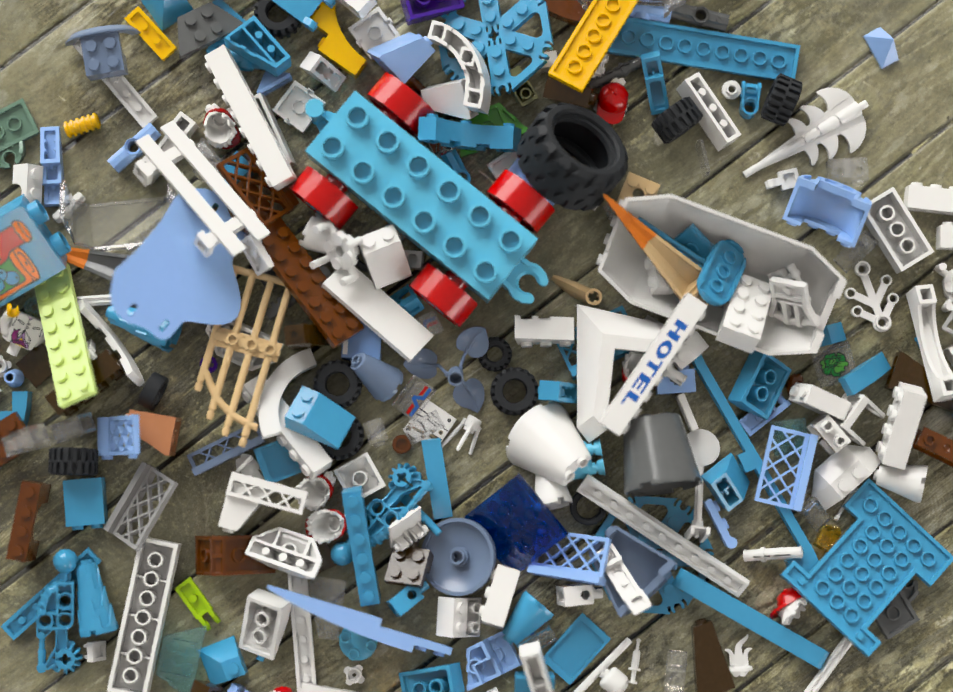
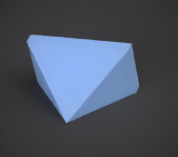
[863,27,899,69]
[256,71,293,96]

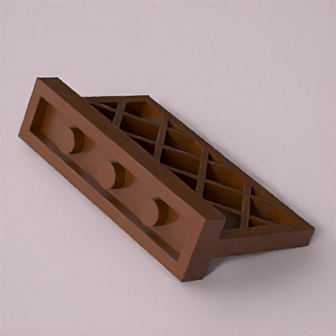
[216,146,300,226]

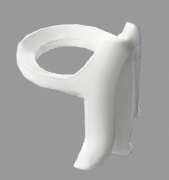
[235,454,263,480]
[725,634,753,677]

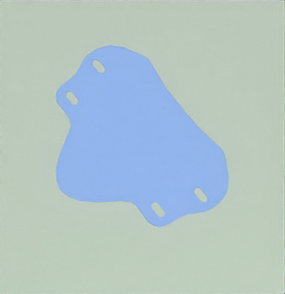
[110,188,245,340]

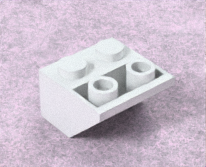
[436,596,482,638]

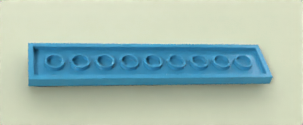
[607,17,800,81]

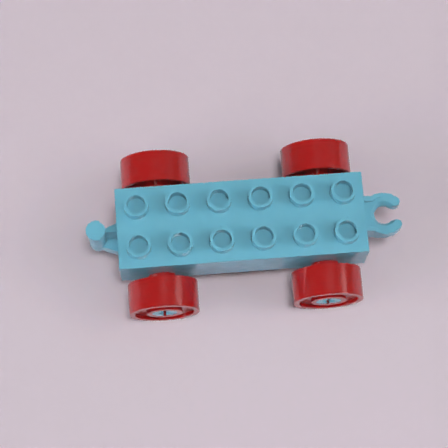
[289,72,555,328]

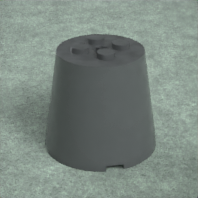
[623,412,702,497]

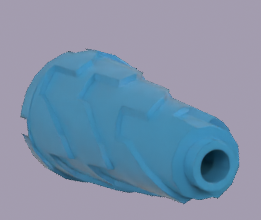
[105,306,183,353]
[76,559,119,638]

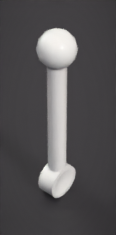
[833,487,858,522]

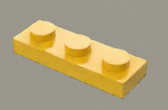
[124,6,177,62]

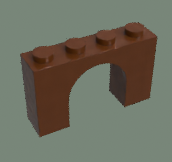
[6,481,51,562]

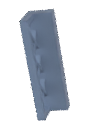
[187,421,266,476]

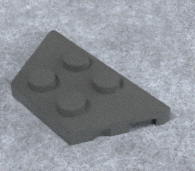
[177,2,243,59]

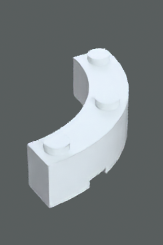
[427,20,491,114]

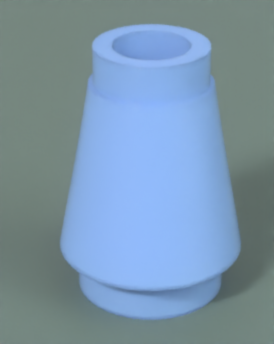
[4,369,24,388]

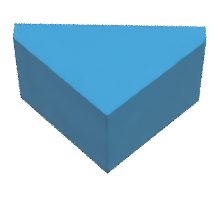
[820,322,846,347]

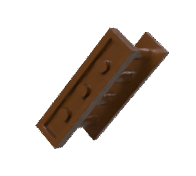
[912,427,953,468]

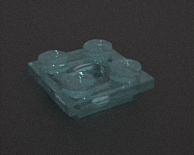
[770,418,807,456]

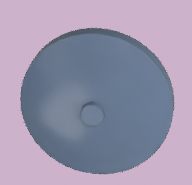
[421,518,496,596]

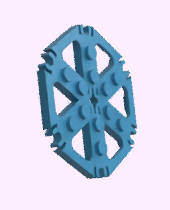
[439,0,554,97]
[589,496,714,614]

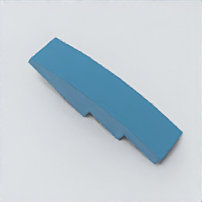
[421,438,453,520]

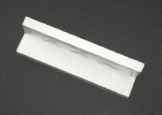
[226,472,309,515]

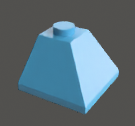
[141,0,193,31]
[198,635,248,685]

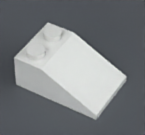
[238,588,292,660]

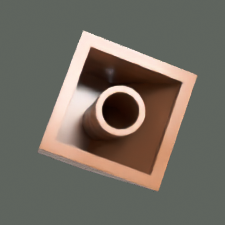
[126,410,182,456]

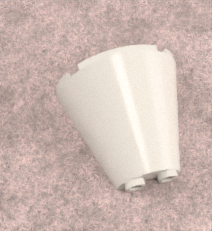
[506,402,592,486]

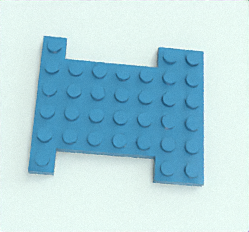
[780,478,953,657]

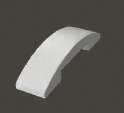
[597,543,652,616]

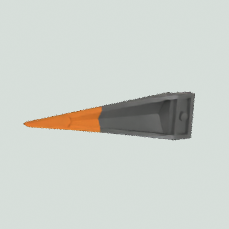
[66,247,130,282]

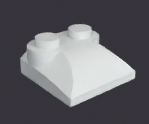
[334,452,386,498]

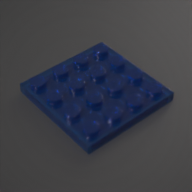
[464,473,569,571]

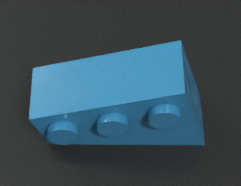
[224,16,292,77]

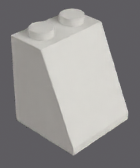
[359,224,412,290]
[218,480,272,533]

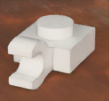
[765,167,799,191]

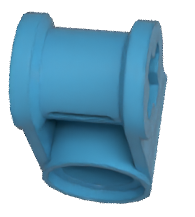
[739,81,762,119]

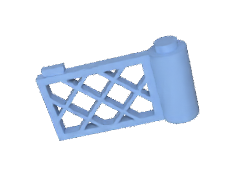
[97,414,140,460]

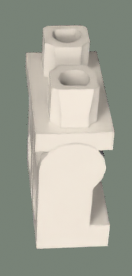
[805,414,851,455]

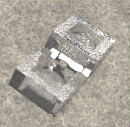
[664,650,687,692]

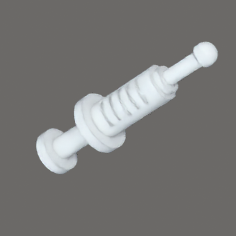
[628,638,641,684]

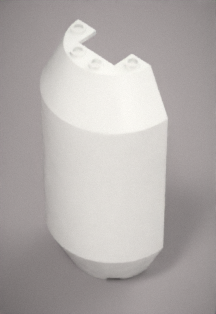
[596,194,847,356]

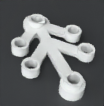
[844,261,899,332]

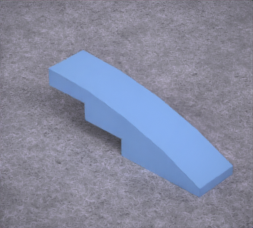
[40,126,65,207]

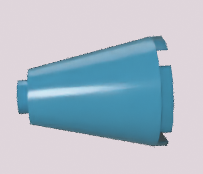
[502,590,554,645]

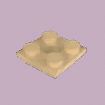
[616,172,660,204]

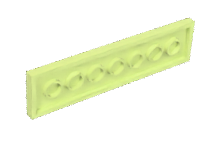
[34,263,98,408]

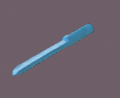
[401,494,442,536]

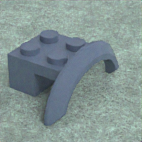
[65,25,141,81]

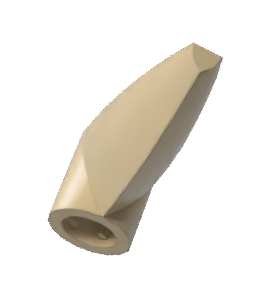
[551,275,602,307]

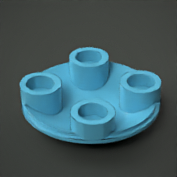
[339,628,378,661]

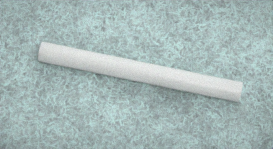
[573,637,632,692]

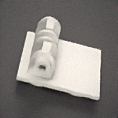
[389,506,429,552]

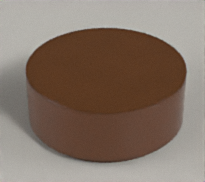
[392,435,412,454]

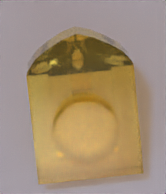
[813,524,842,553]

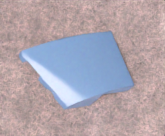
[466,631,522,691]

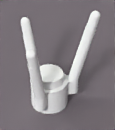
[441,414,482,455]

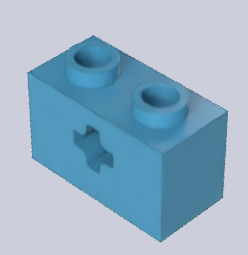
[538,380,577,404]

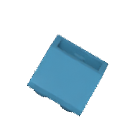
[701,453,750,512]

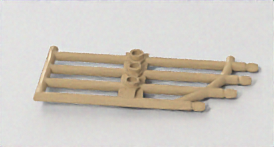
[195,265,291,448]

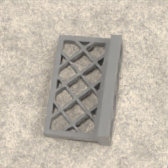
[103,461,178,552]

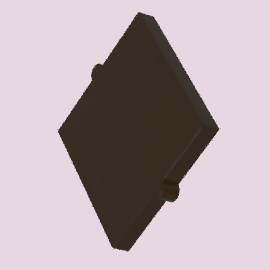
[16,343,52,388]

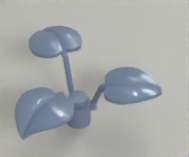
[403,326,489,413]

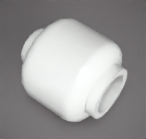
[599,667,629,692]

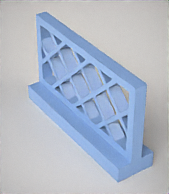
[754,425,818,511]
[527,528,612,587]

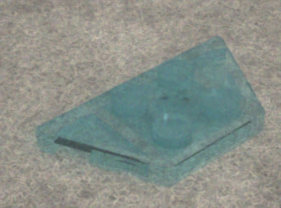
[156,626,207,692]

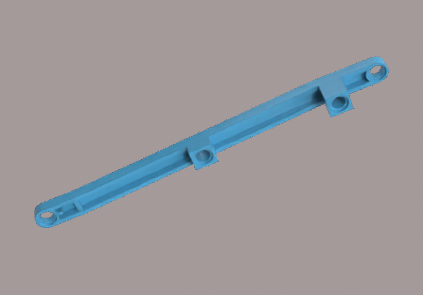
[692,355,819,573]

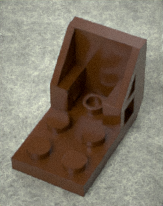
[195,535,276,576]

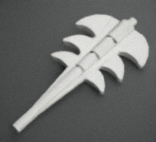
[742,88,868,178]

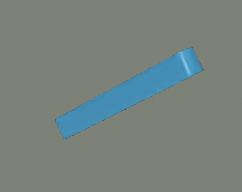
[672,568,829,670]

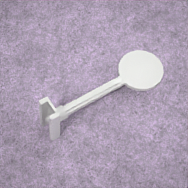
[684,429,720,543]

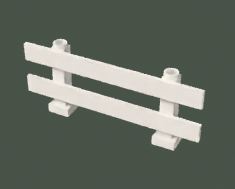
[133,120,270,258]

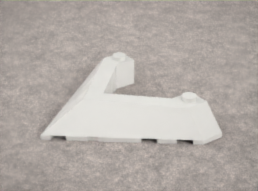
[577,304,709,443]

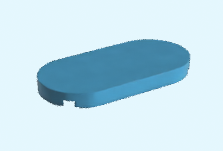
[697,239,747,306]

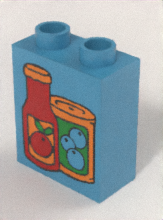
[0,194,71,307]

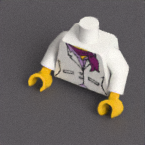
[0,303,45,357]

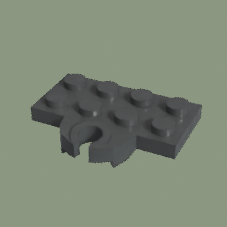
[874,580,919,640]

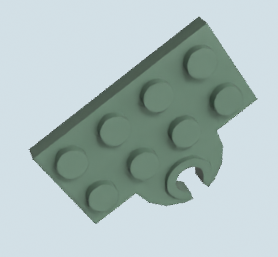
[0,98,40,169]

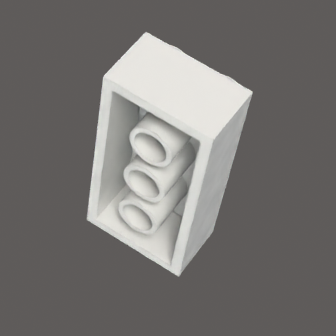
[865,187,934,274]
[716,274,771,354]
[876,382,927,470]

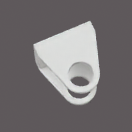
[832,393,886,447]

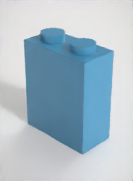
[63,477,108,530]

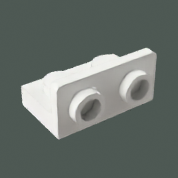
[241,234,275,276]

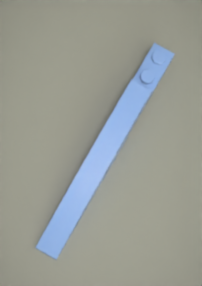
[267,585,453,657]

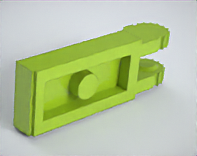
[174,577,221,631]

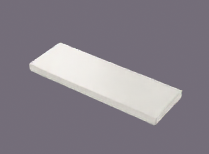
[322,267,434,362]

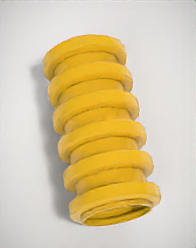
[63,113,101,138]

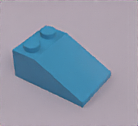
[285,385,355,450]
[399,662,465,692]

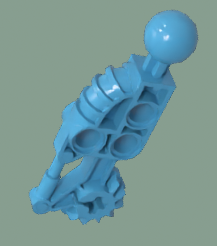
[330,463,433,566]
[36,549,83,674]

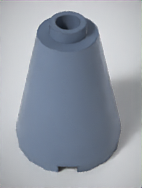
[351,353,403,402]

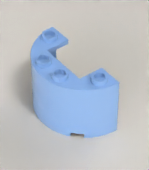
[782,175,872,248]

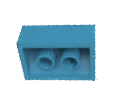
[727,350,792,420]

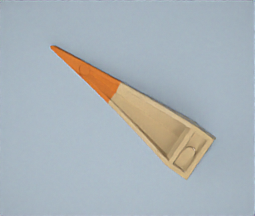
[603,194,709,306]

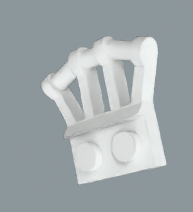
[768,276,821,328]

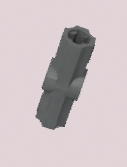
[671,1,730,32]

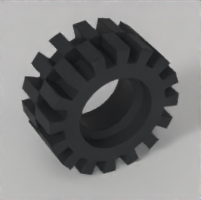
[478,337,512,372]

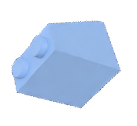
[367,32,435,84]

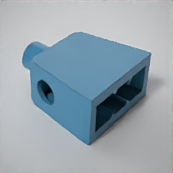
[385,581,430,617]

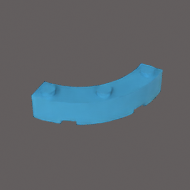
[418,113,521,152]

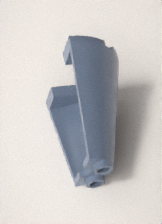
[588,525,678,618]

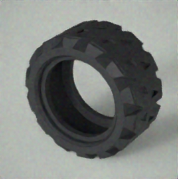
[517,103,628,211]

